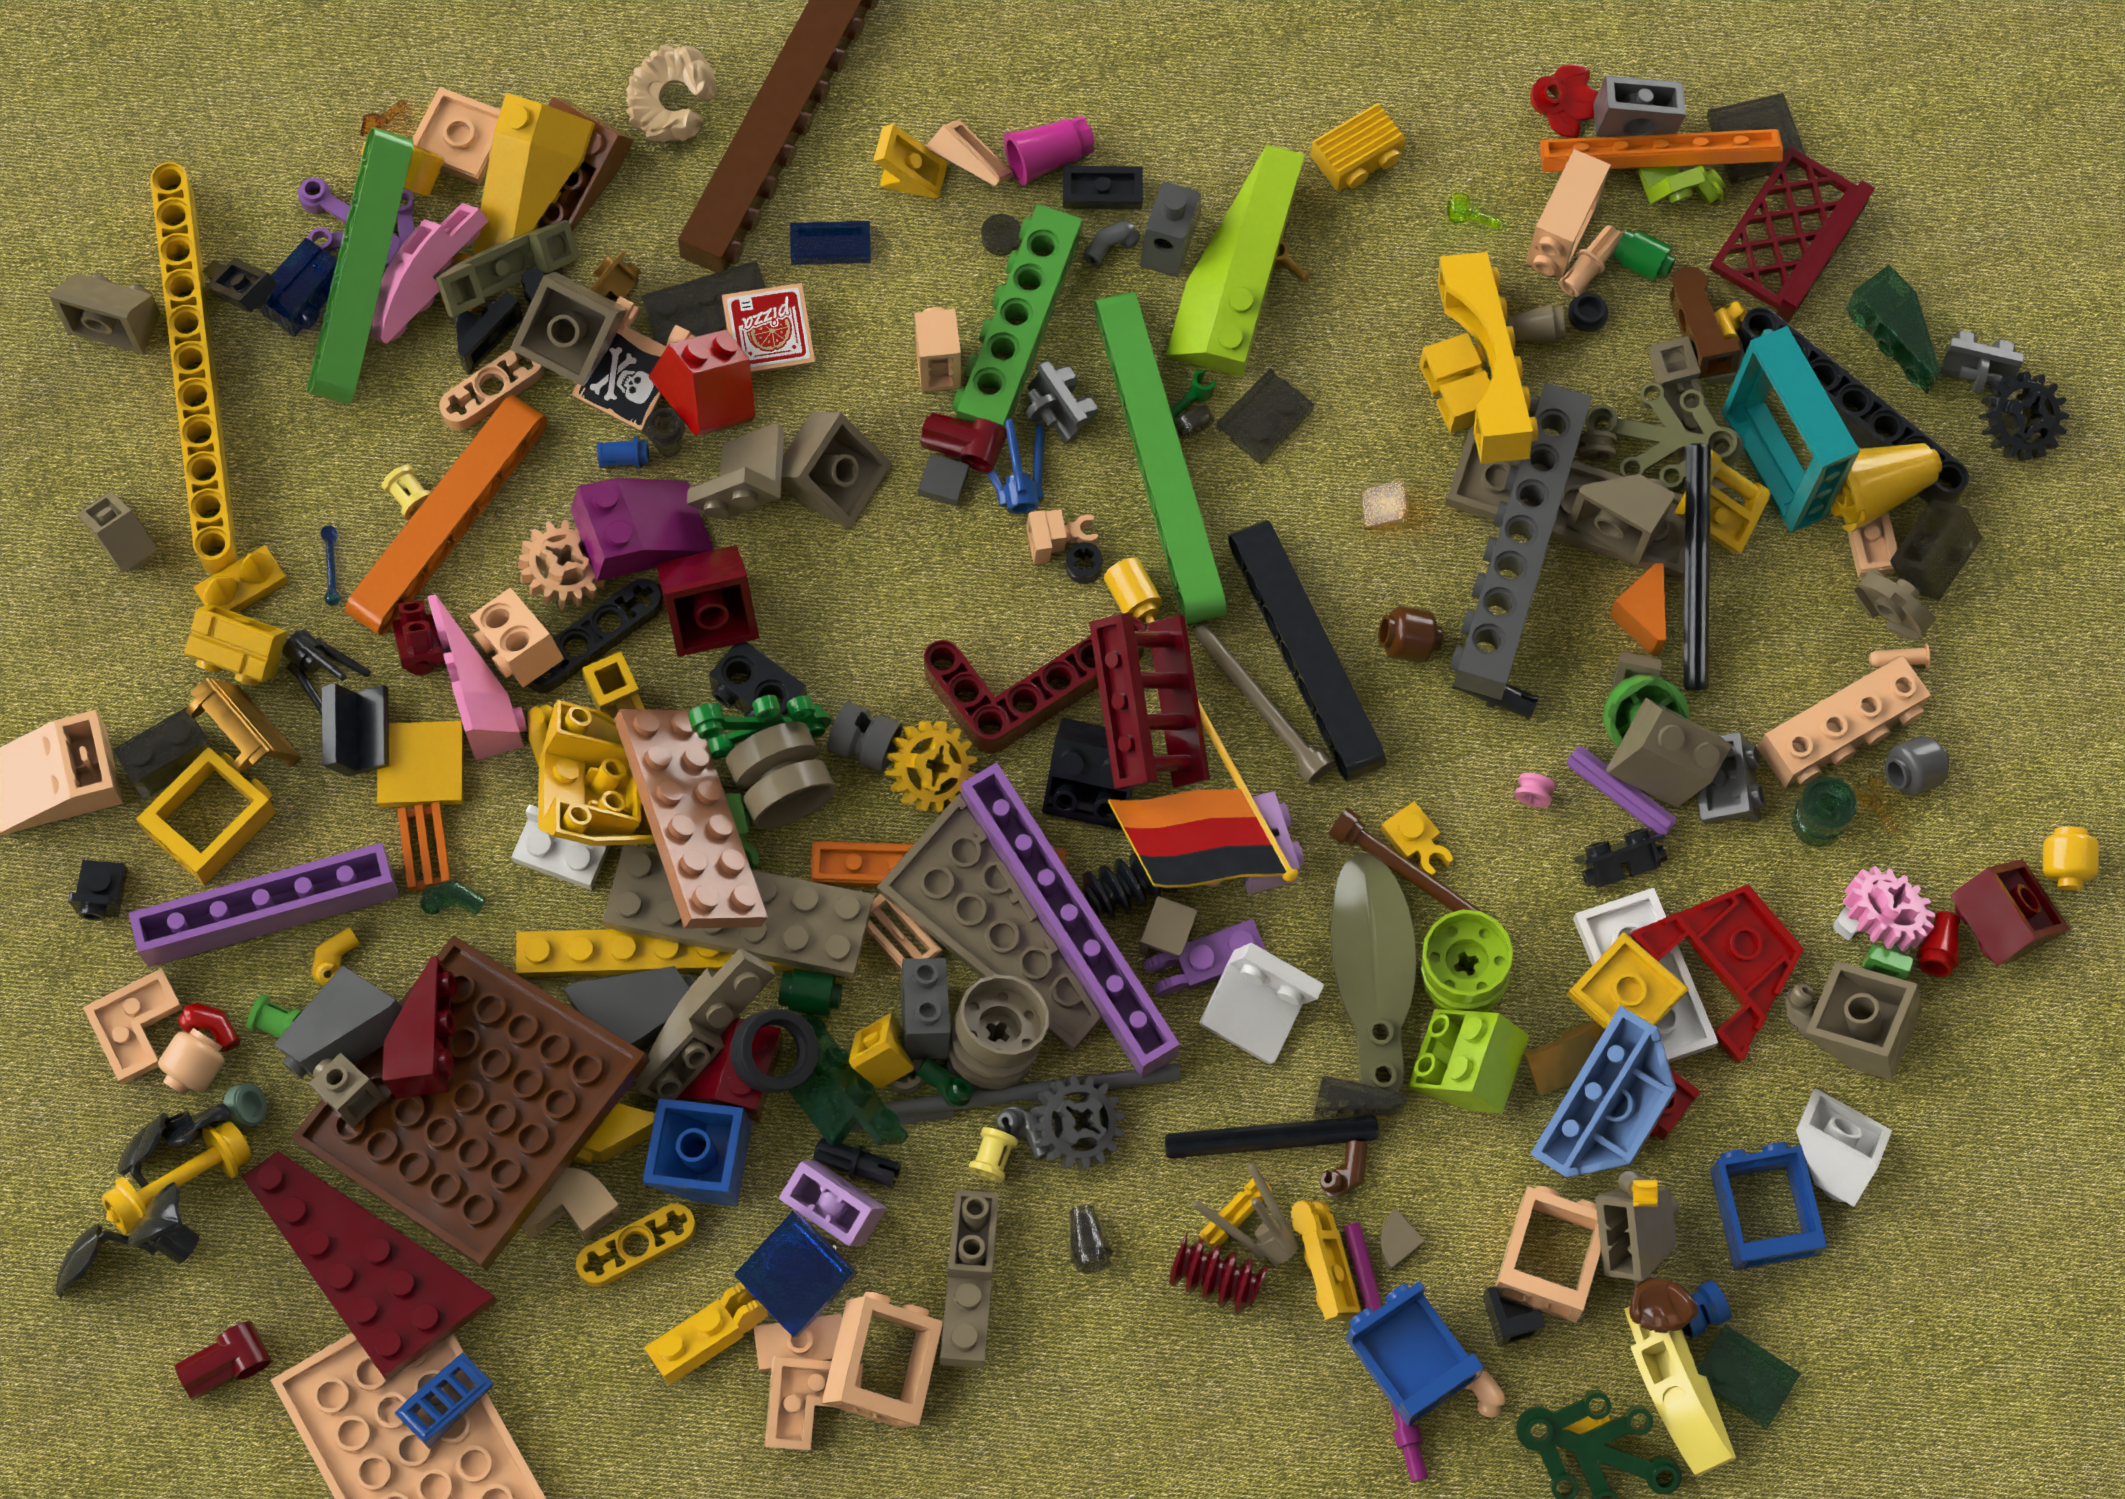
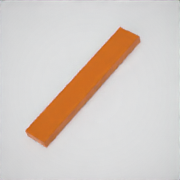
[1540,129,1783,172]
[810,841,1066,887]

